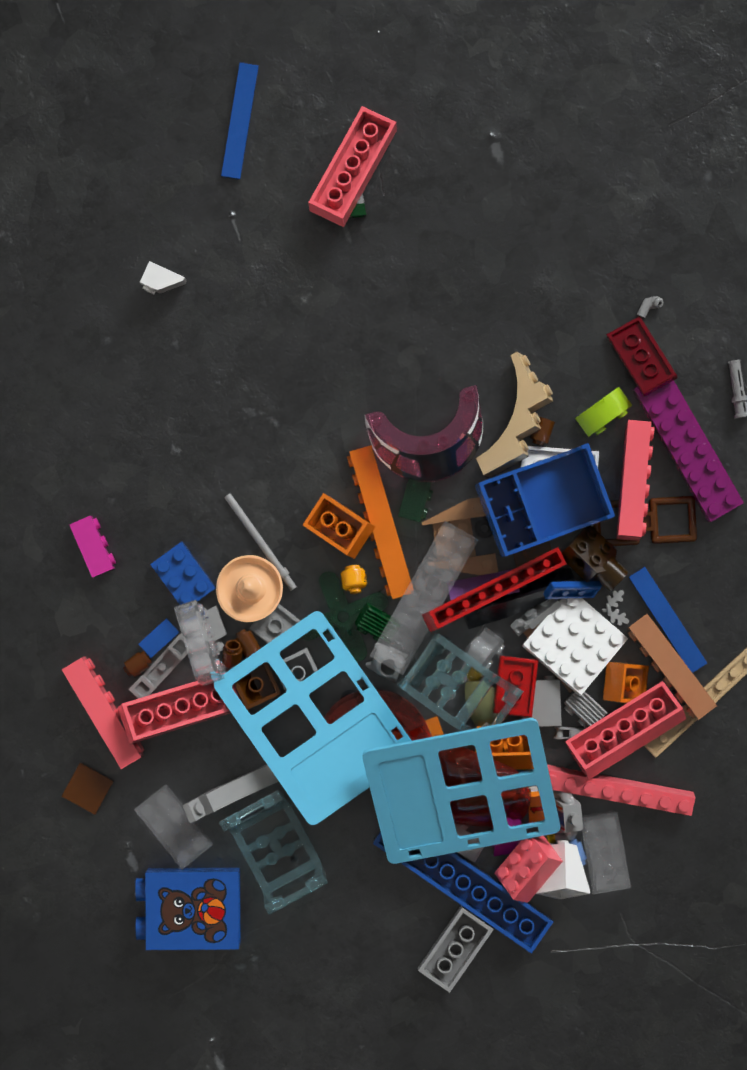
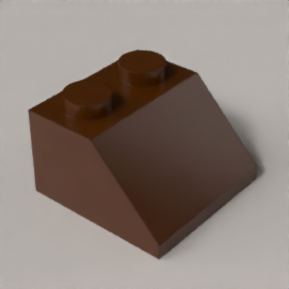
[234,662,281,710]

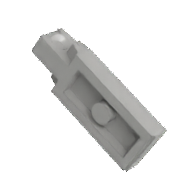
[510,599,561,636]

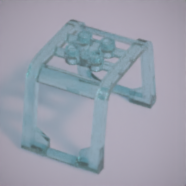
[397,630,524,731]
[219,790,328,915]

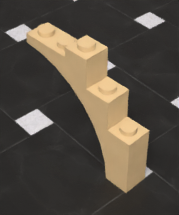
[476,352,553,478]

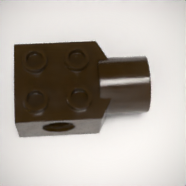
[562,525,629,591]

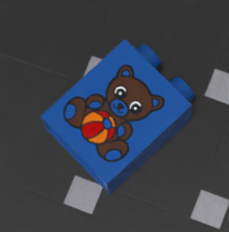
[135,868,241,950]

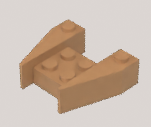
[421,497,498,575]

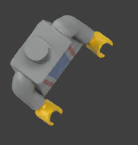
[545,790,583,844]

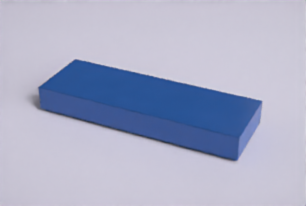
[543,581,602,599]

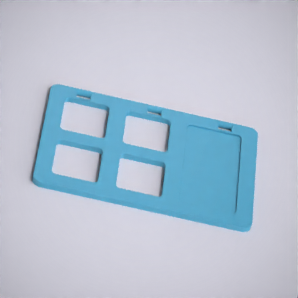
[214,611,412,825]
[363,718,560,864]

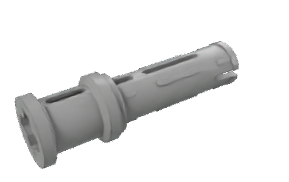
[728,360,747,419]

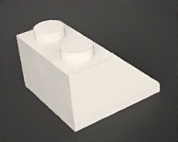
[140,261,187,295]

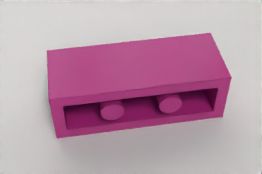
[70,515,116,578]

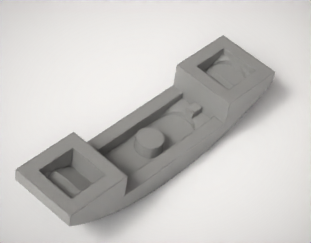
[129,633,194,699]

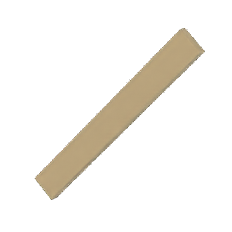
[644,647,747,758]

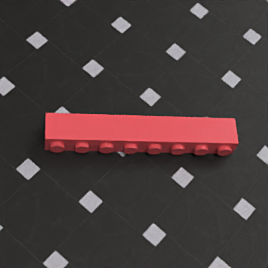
[547,764,695,816]

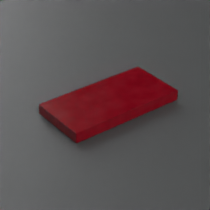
[606,316,678,397]

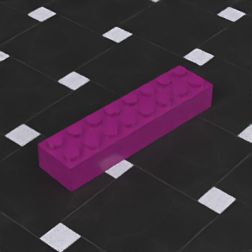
[632,381,744,522]

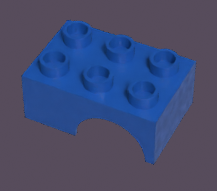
[475,443,615,557]

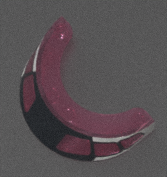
[365,385,483,482]

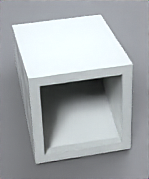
[536,840,590,899]

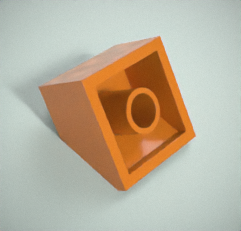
[603,662,649,703]

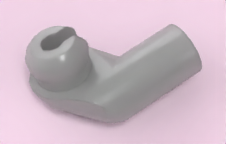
[637,296,664,318]

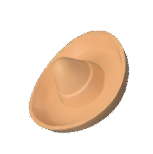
[216,555,283,622]

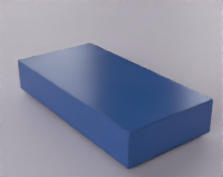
[139,618,180,658]

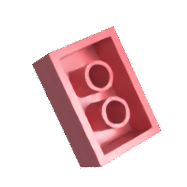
[494,831,563,903]

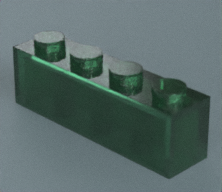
[398,442,441,522]

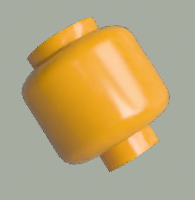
[341,565,367,594]

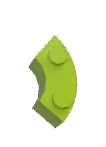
[575,387,632,437]

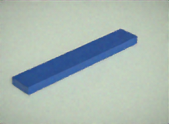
[221,63,259,180]
[629,567,707,673]

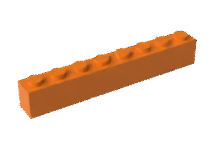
[347,445,414,599]

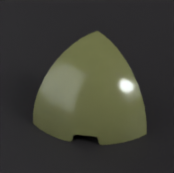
[465,681,509,727]

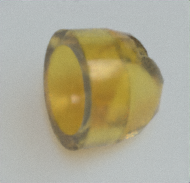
[466,666,483,682]

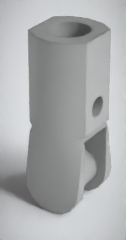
[553,726,585,740]

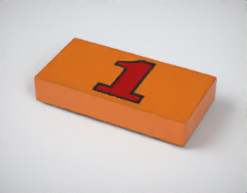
[528,791,545,823]

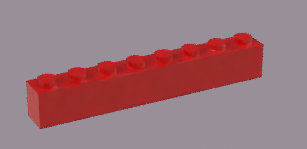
[422,547,567,632]

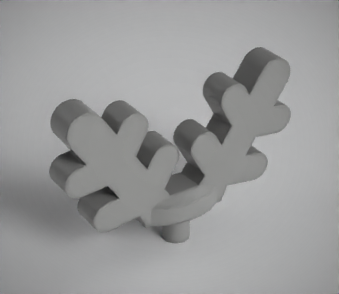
[602,590,629,626]

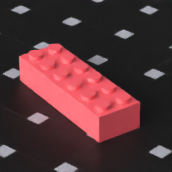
[308,106,397,227]
[616,420,654,541]
[62,656,145,769]
[118,672,240,744]
[565,681,686,780]

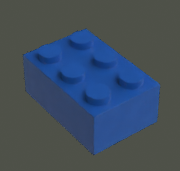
[150,542,216,611]

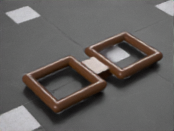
[593,496,697,546]

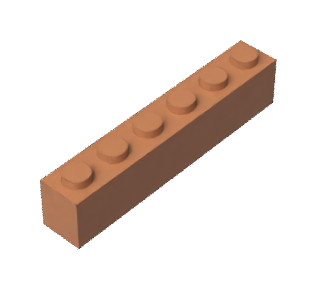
[628,614,717,720]

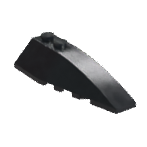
[464,567,576,629]

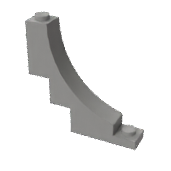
[182,764,279,823]

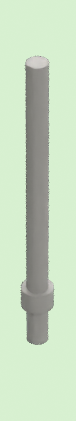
[224,493,297,591]

